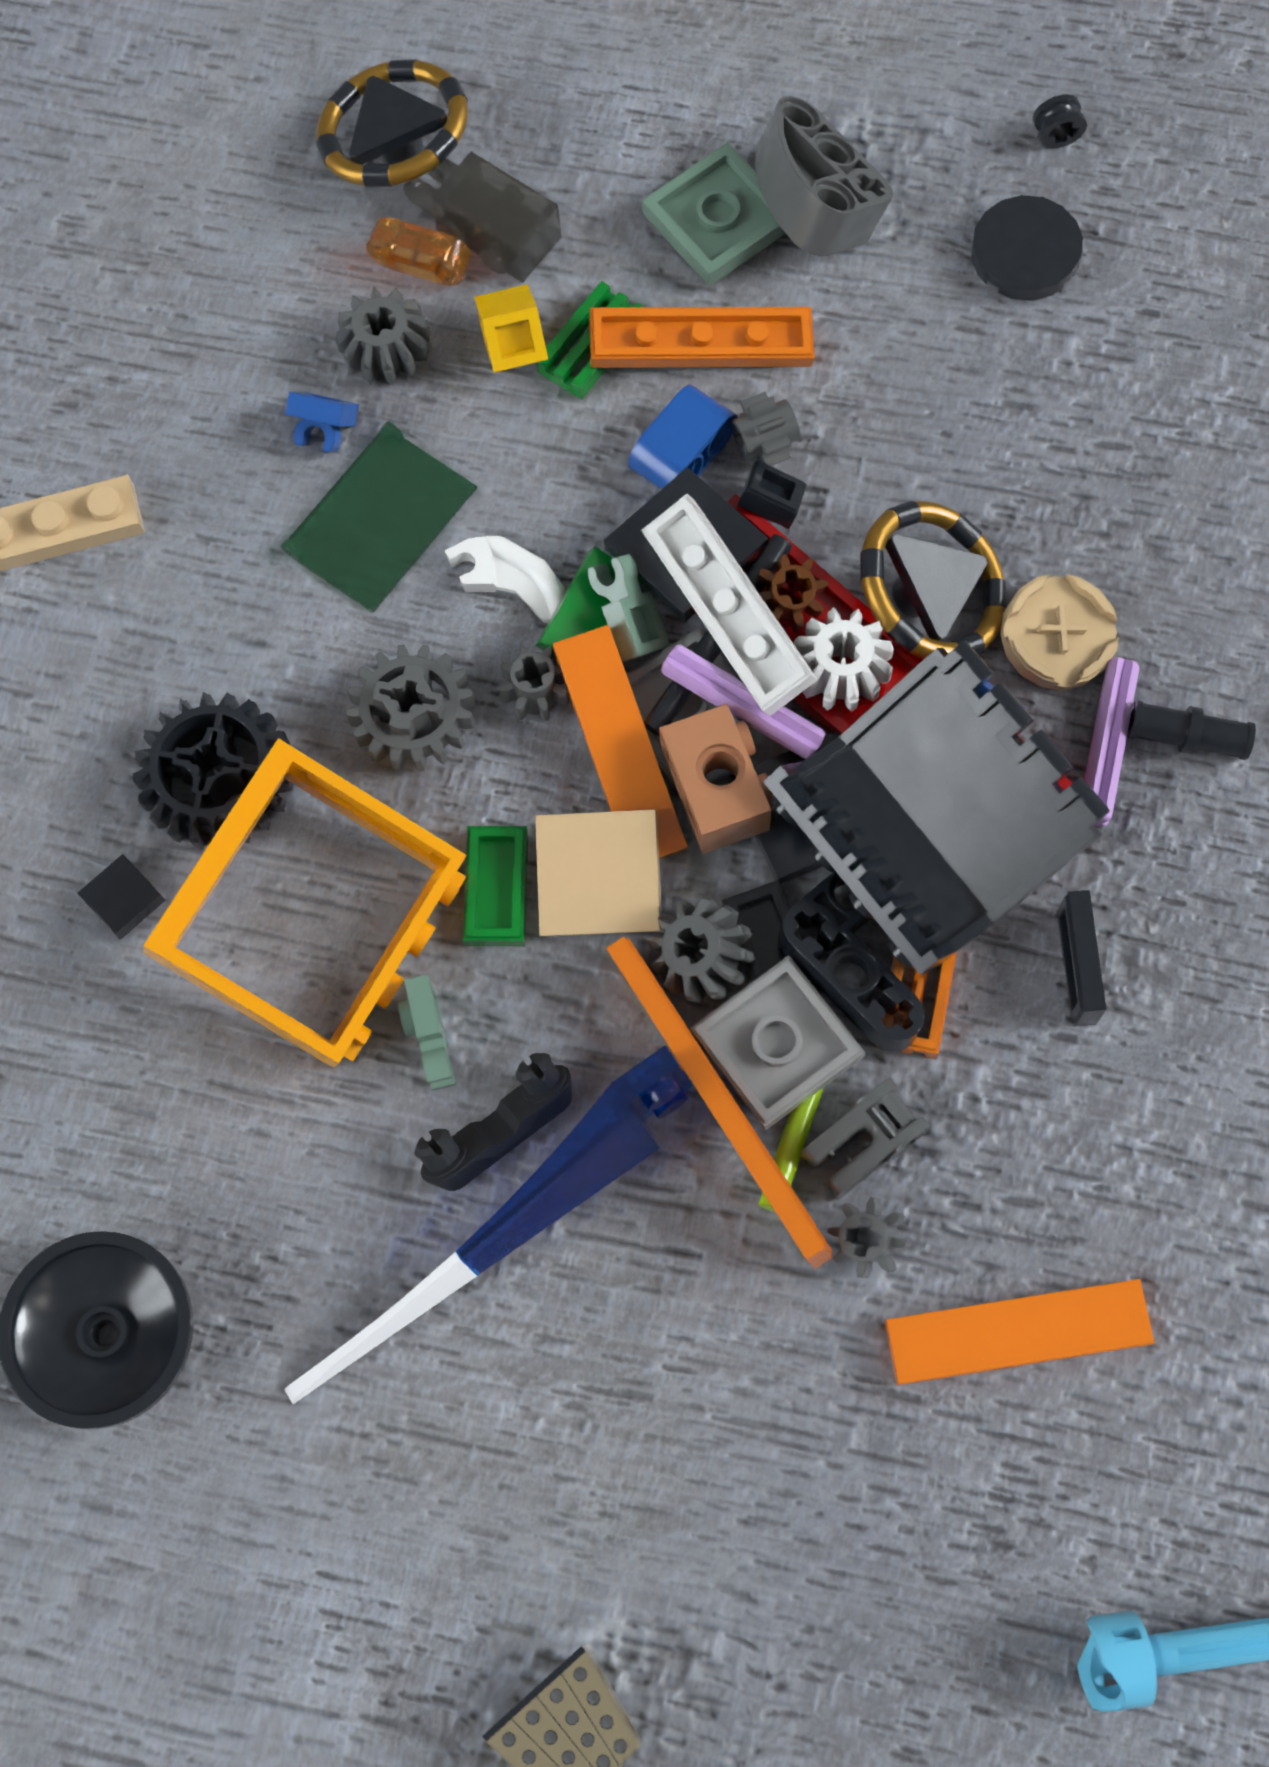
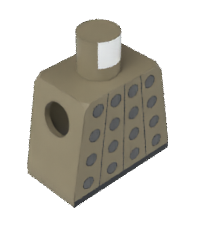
[482,1644,642,1767]

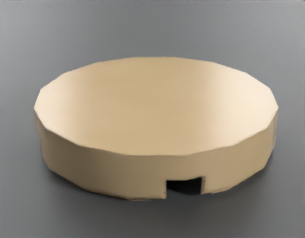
[1000,574,1119,691]

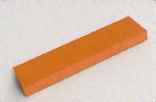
[589,307,815,368]
[553,625,688,860]
[885,1279,1155,1386]

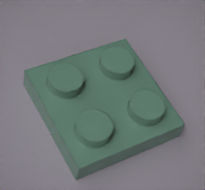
[642,142,786,287]

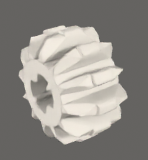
[794,607,894,712]

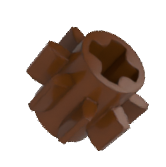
[756,554,828,632]

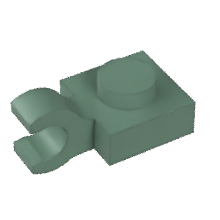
[588,554,671,662]

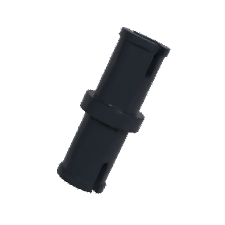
[1127,700,1256,760]

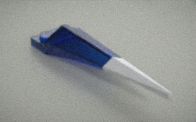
[284,1045,694,1404]

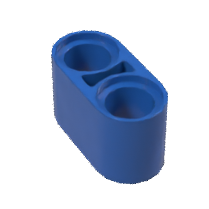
[628,384,738,489]

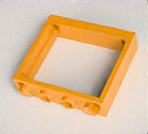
[143,738,467,1068]

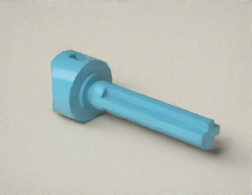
[1077,1610,1269,1712]

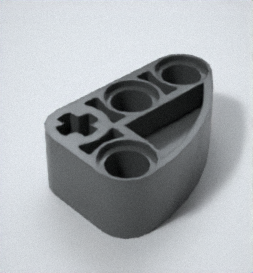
[755,96,894,257]

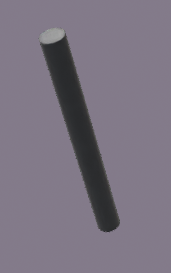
[644,534,792,737]

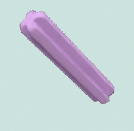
[661,645,825,759]
[1084,657,1140,826]

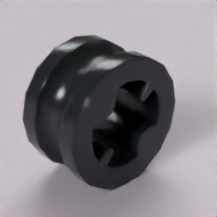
[1032,94,1088,149]

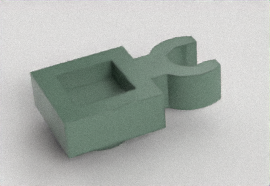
[398,974,456,1091]

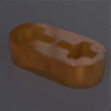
[366,217,472,286]

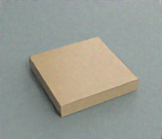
[535,809,662,937]

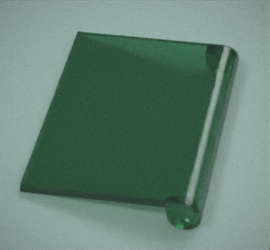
[281,422,477,613]

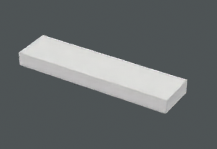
[641,494,818,716]

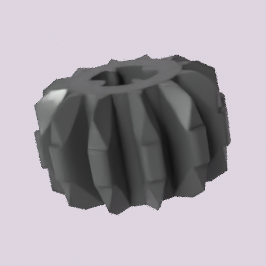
[335,287,431,386]
[647,897,755,1003]

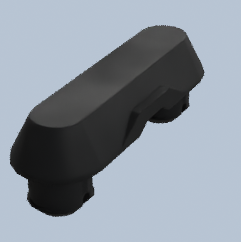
[415,1053,572,1191]

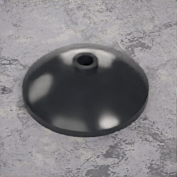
[0,1231,194,1430]

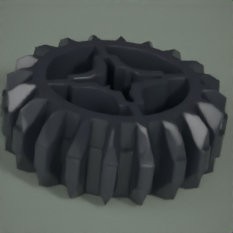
[133,692,294,850]

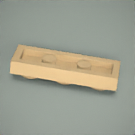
[0,475,145,572]

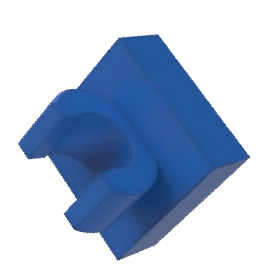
[285,392,359,452]

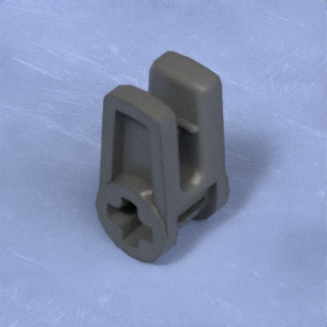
[801,1078,931,1200]

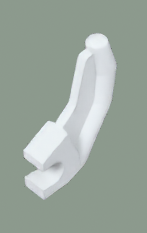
[445,536,566,623]

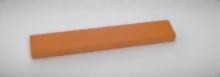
[606,936,834,1269]

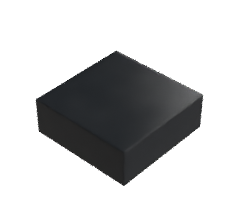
[737,460,807,529]
[77,854,166,940]

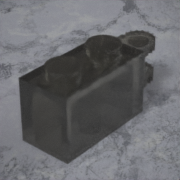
[403,151,562,283]

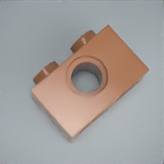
[659,704,774,854]

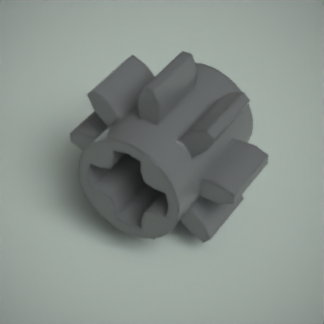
[731,392,800,466]
[498,646,569,721]
[827,1197,911,1278]

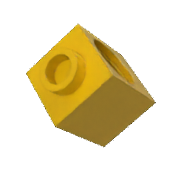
[474,284,548,373]

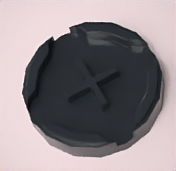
[971,195,1083,301]

